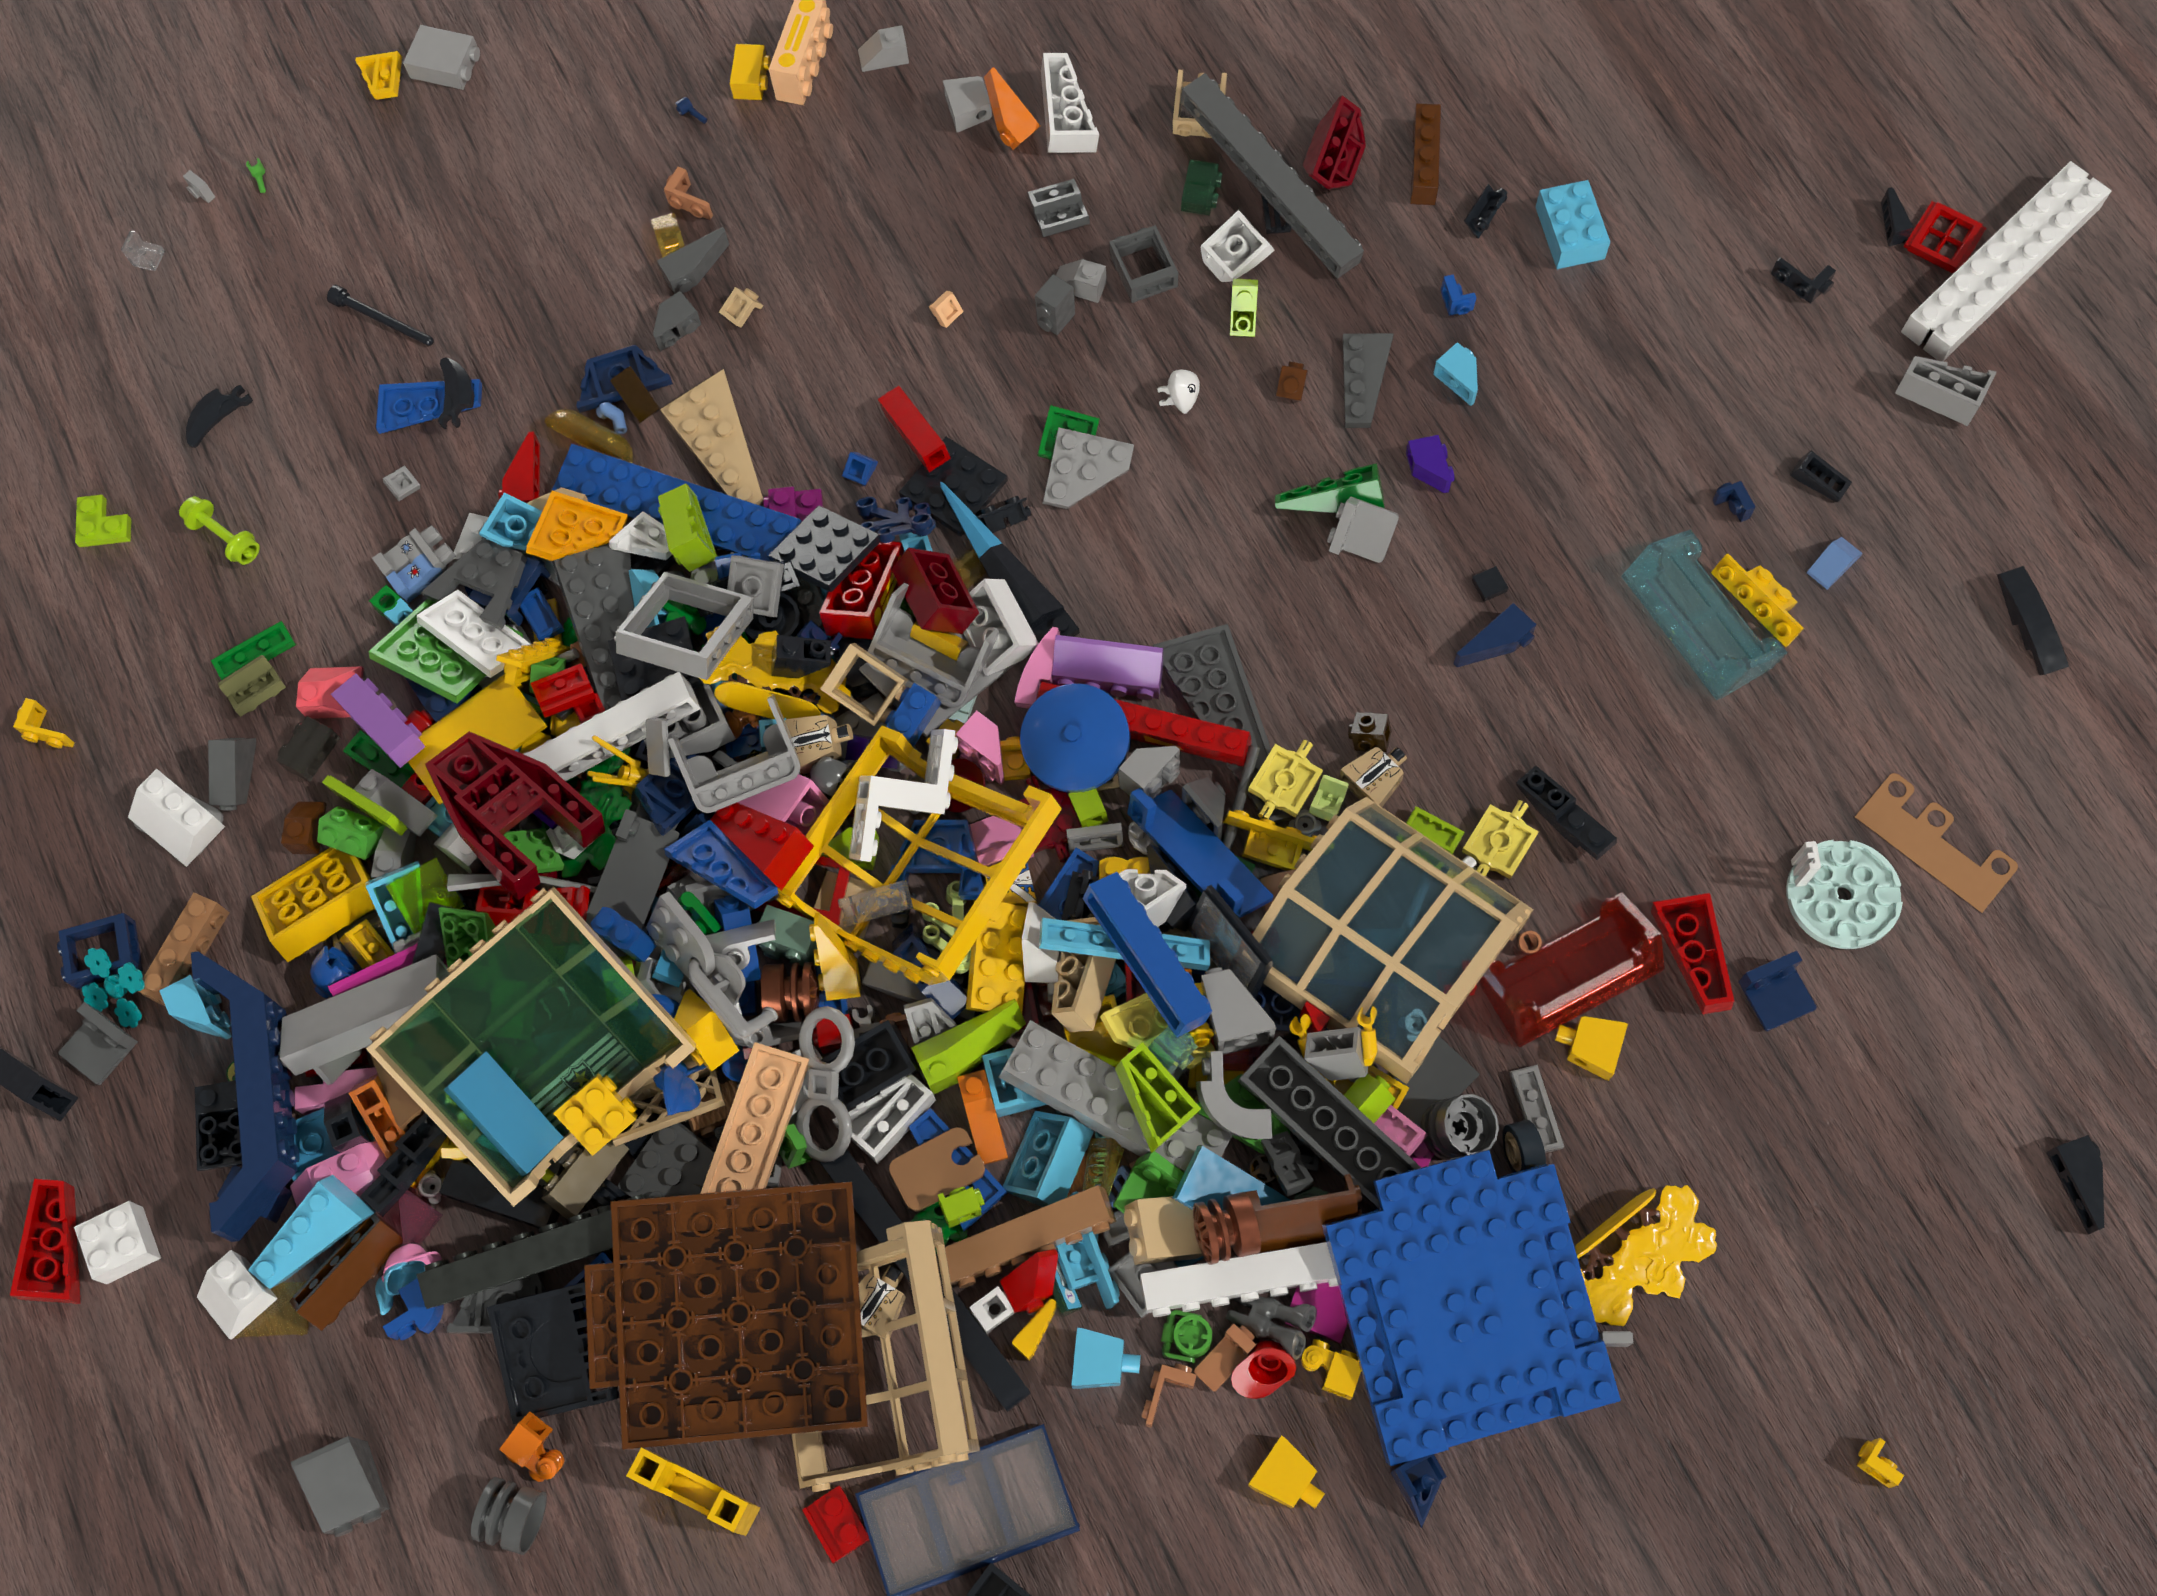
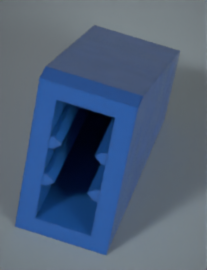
[714,895,761,982]

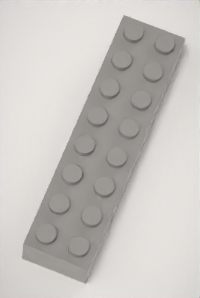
[999,1020,1232,1173]

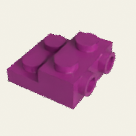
[764,486,823,521]

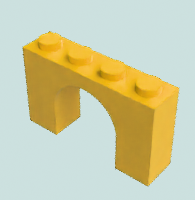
[626,1447,760,1536]

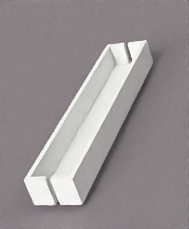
[1901,161,2111,361]

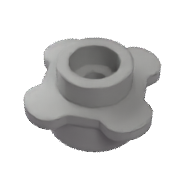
[1288,809,1322,837]
[416,1170,445,1204]

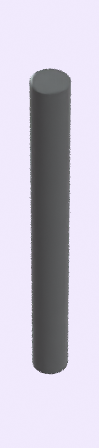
[1223,745,1260,851]

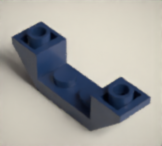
[892,923,967,1020]

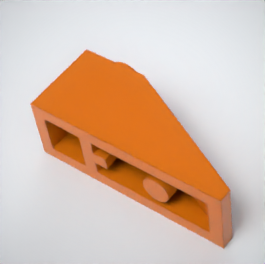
[984,67,1041,150]
[957,1069,1008,1165]
[348,1074,406,1160]

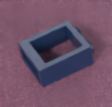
[57,913,143,989]

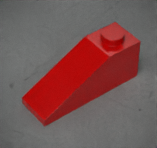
[498,431,540,503]

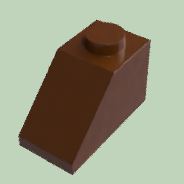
[281,801,327,854]

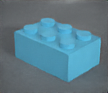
[1535,180,1610,269]

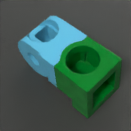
[369,585,413,627]

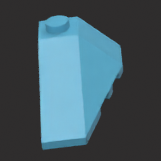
[479,493,596,551]

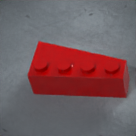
[711,802,814,891]
[1651,893,1734,1014]
[10,1179,81,1304]

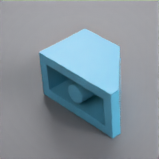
[1433,342,1478,406]

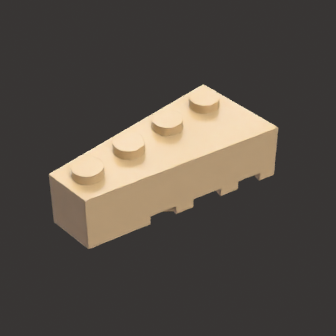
[1051,917,1116,1032]

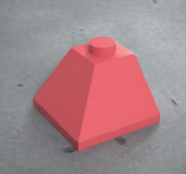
[296,666,364,719]

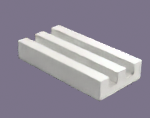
[1791,841,1821,887]

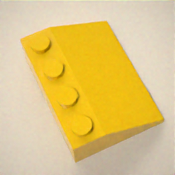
[251,847,375,962]

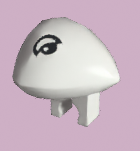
[1157,369,1200,414]

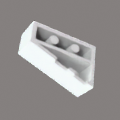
[832,1074,936,1164]

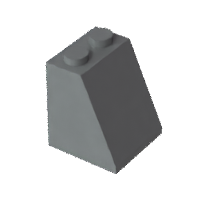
[291,1436,390,1537]

